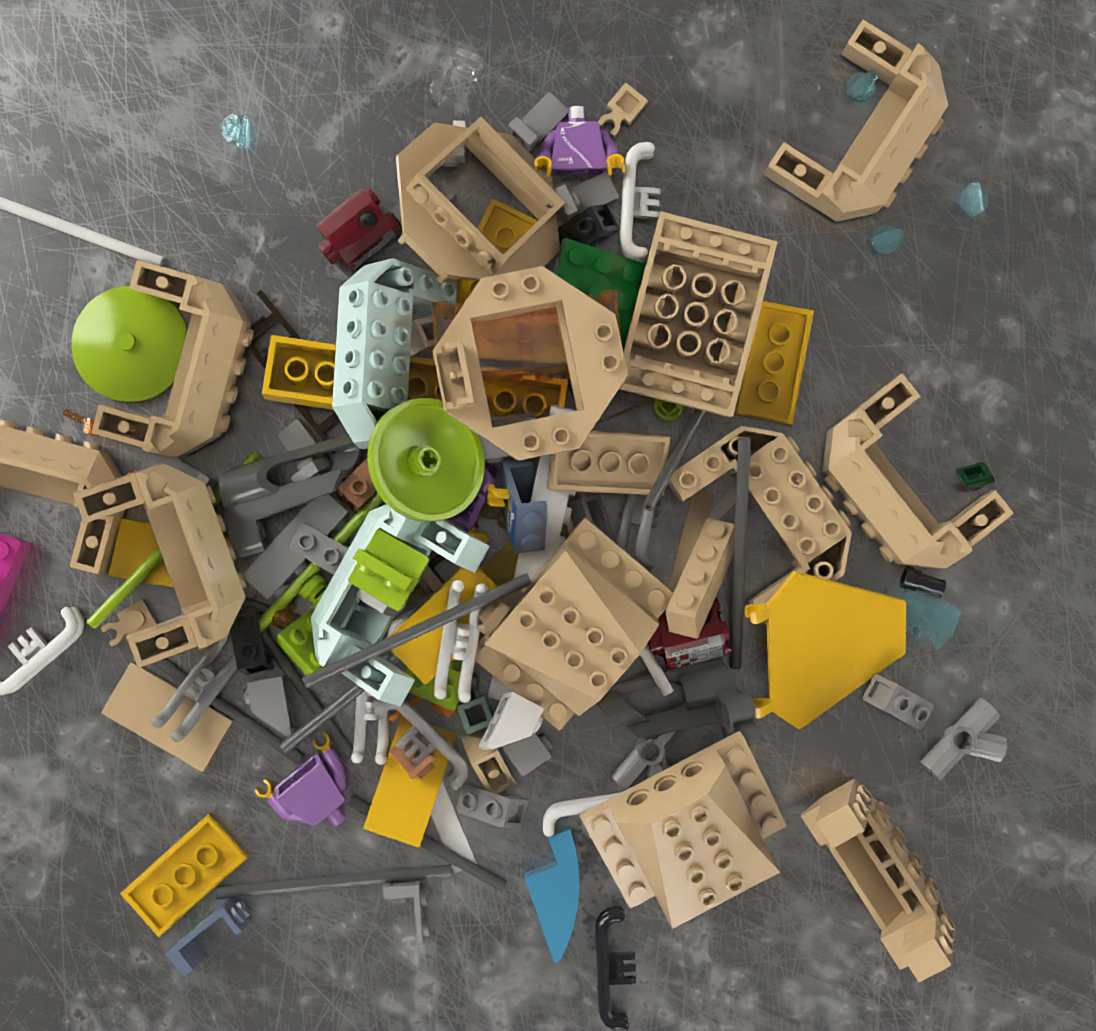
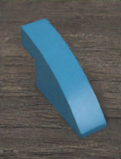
[524,825,580,963]

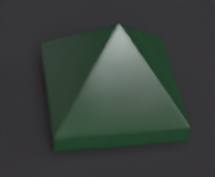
[956,462,995,491]

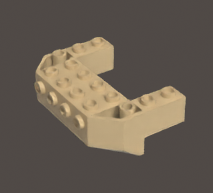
[763,19,948,222]
[91,260,253,458]
[822,373,1014,569]
[0,419,125,575]
[668,425,852,625]
[73,463,246,668]
[801,778,955,982]

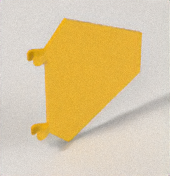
[745,571,906,730]

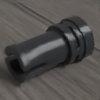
[899,565,946,598]

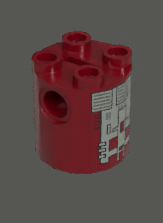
[315,188,400,272]
[648,597,731,670]

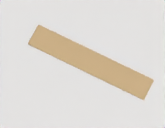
[668,490,715,591]

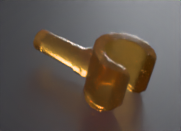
[63,409,100,436]
[272,596,297,630]

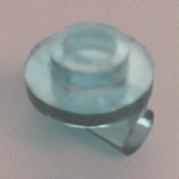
[846,70,877,102]
[221,113,247,146]
[959,182,989,215]
[871,225,904,255]

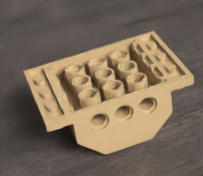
[619,211,778,418]
[475,517,674,731]
[579,731,787,929]

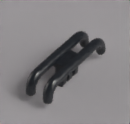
[595,906,636,1031]

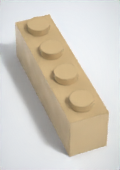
[666,518,735,639]

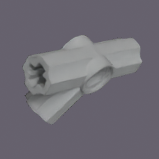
[920,698,1008,781]
[611,729,686,790]

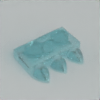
[901,590,962,650]

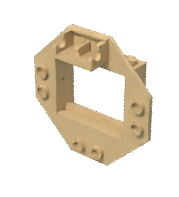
[396,117,566,284]
[432,266,628,461]

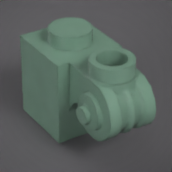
[456,672,494,734]

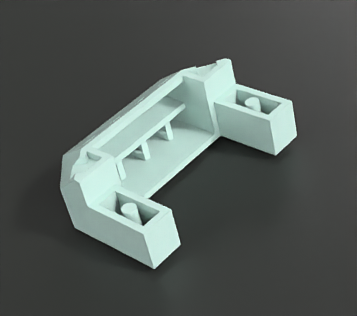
[332,258,457,449]
[311,504,490,706]

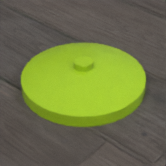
[72,286,188,403]
[367,398,485,522]

